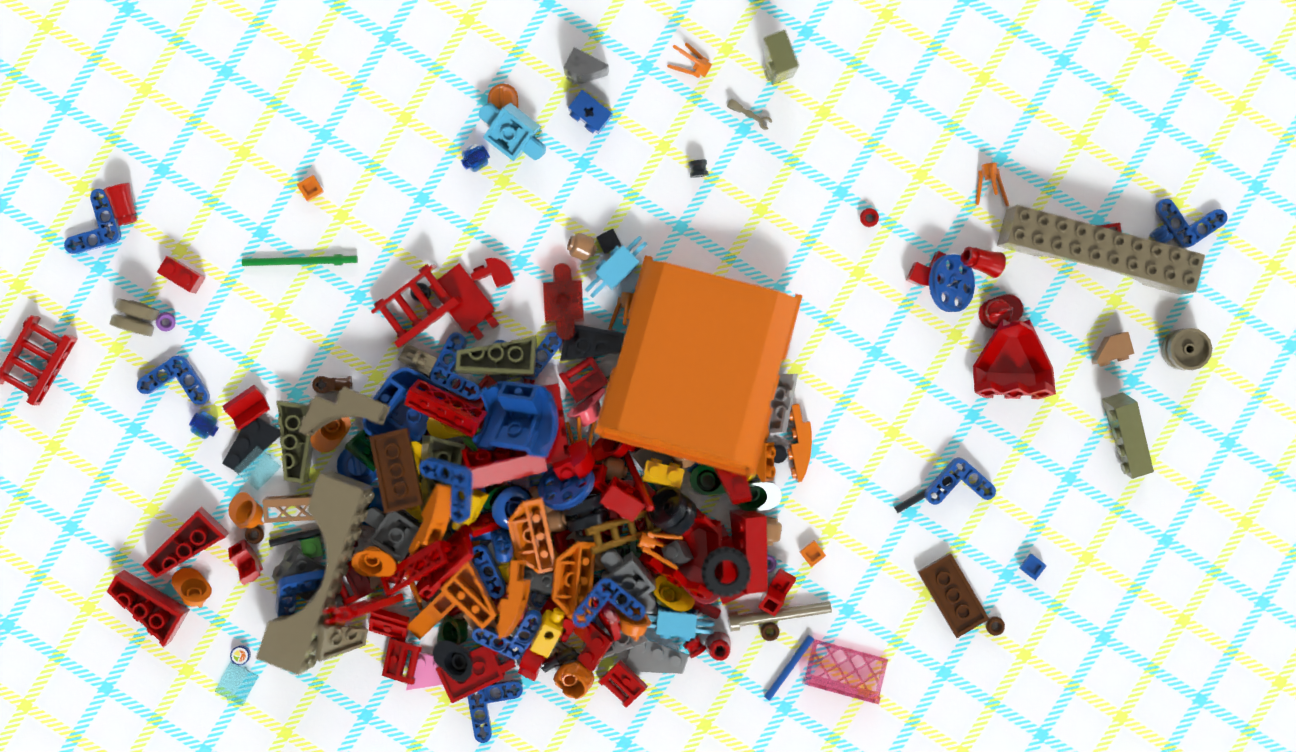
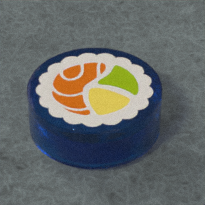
[230,645,251,665]

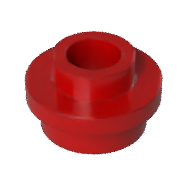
[860,208,879,227]

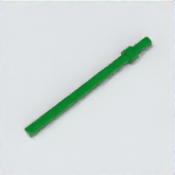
[242,254,358,266]

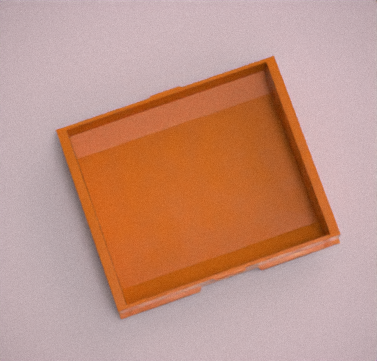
[594,255,803,477]

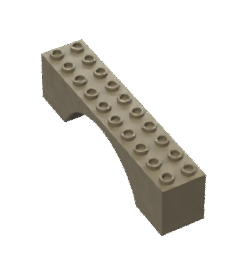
[997,205,1206,295]
[255,471,374,676]

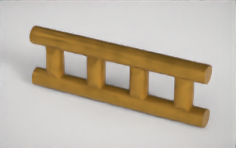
[585,509,661,555]

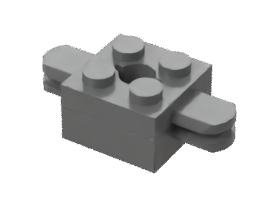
[365,507,421,562]
[601,548,656,612]

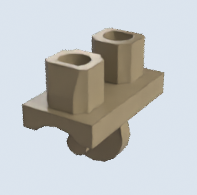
[398,343,438,376]

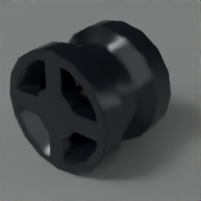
[688,159,709,178]
[410,283,431,302]

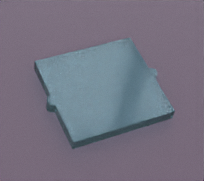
[234,446,281,491]
[215,661,259,706]

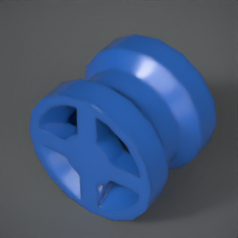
[1149,224,1174,244]

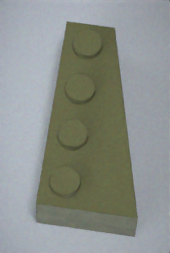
[1101,392,1154,479]

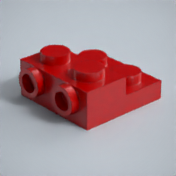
[592,587,621,642]

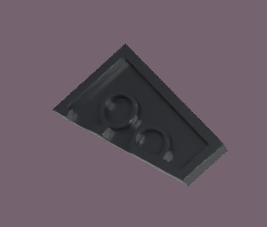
[560,323,625,361]
[222,417,281,473]

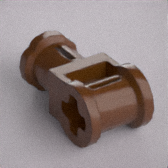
[312,376,353,393]

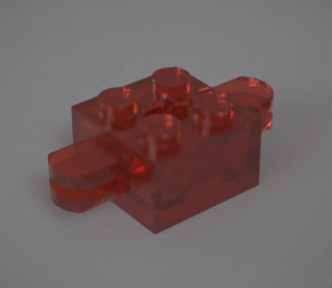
[543,263,585,341]

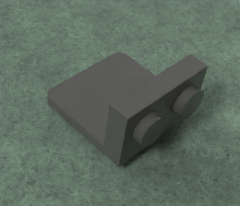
[272,545,326,600]

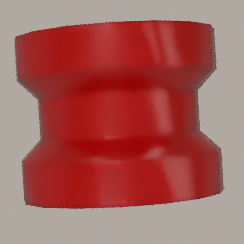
[683,635,707,658]

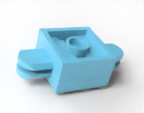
[479,103,546,161]
[585,236,647,298]
[646,605,715,641]

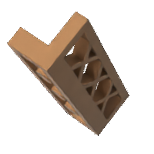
[262,494,314,523]

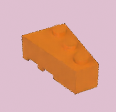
[440,560,498,630]

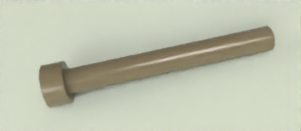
[727,601,832,632]

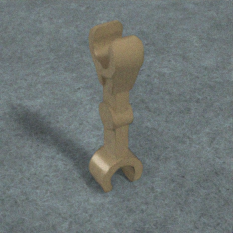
[727,99,772,130]

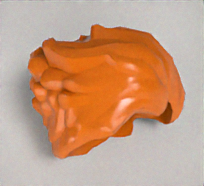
[553,660,595,699]

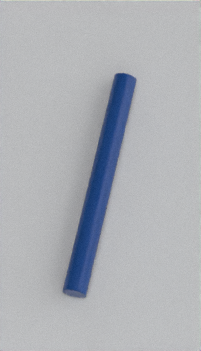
[764,634,814,701]

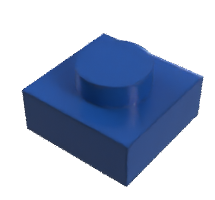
[1019,553,1047,581]

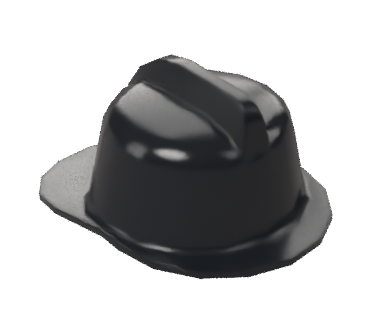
[432,640,473,682]

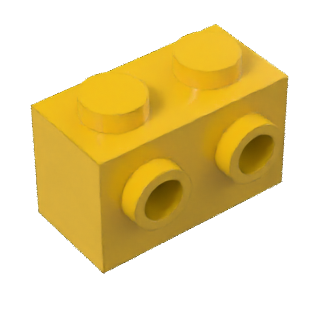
[641,458,685,489]

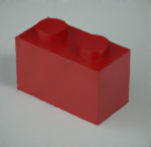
[157,256,206,294]
[600,476,645,522]

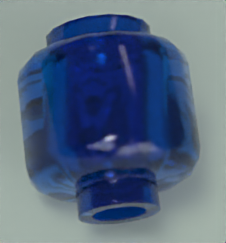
[460,144,490,172]
[189,411,219,439]

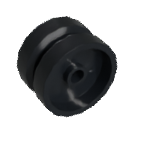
[647,486,697,535]
[563,493,610,532]

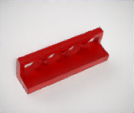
[404,379,487,438]
[380,540,452,596]

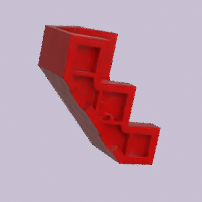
[973,319,1056,399]
[639,508,723,601]

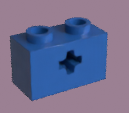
[568,90,613,134]

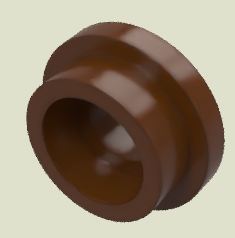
[245,525,265,544]
[985,616,1005,636]
[760,622,780,641]

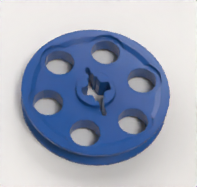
[929,254,975,312]
[538,466,595,510]

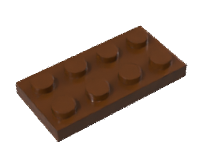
[369,428,424,513]
[917,552,989,638]

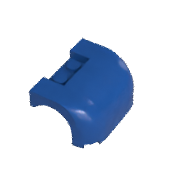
[362,368,452,443]
[472,381,558,458]

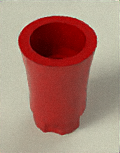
[103,183,137,226]
[961,247,1006,278]
[705,631,731,661]

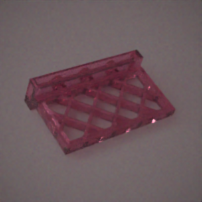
[802,639,888,705]

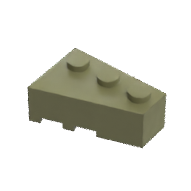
[763,29,800,85]

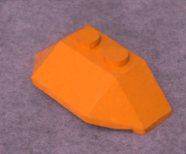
[507,497,556,574]
[551,542,595,620]

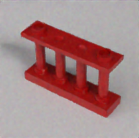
[371,264,462,348]
[0,315,78,406]

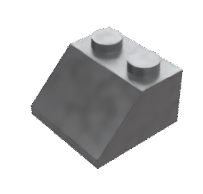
[563,47,609,84]

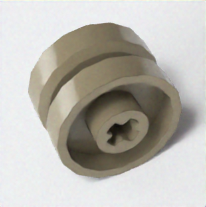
[109,298,159,337]
[1161,328,1213,370]

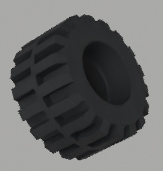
[702,546,751,597]

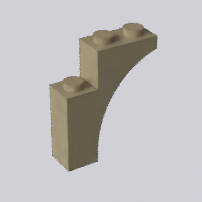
[299,386,391,436]

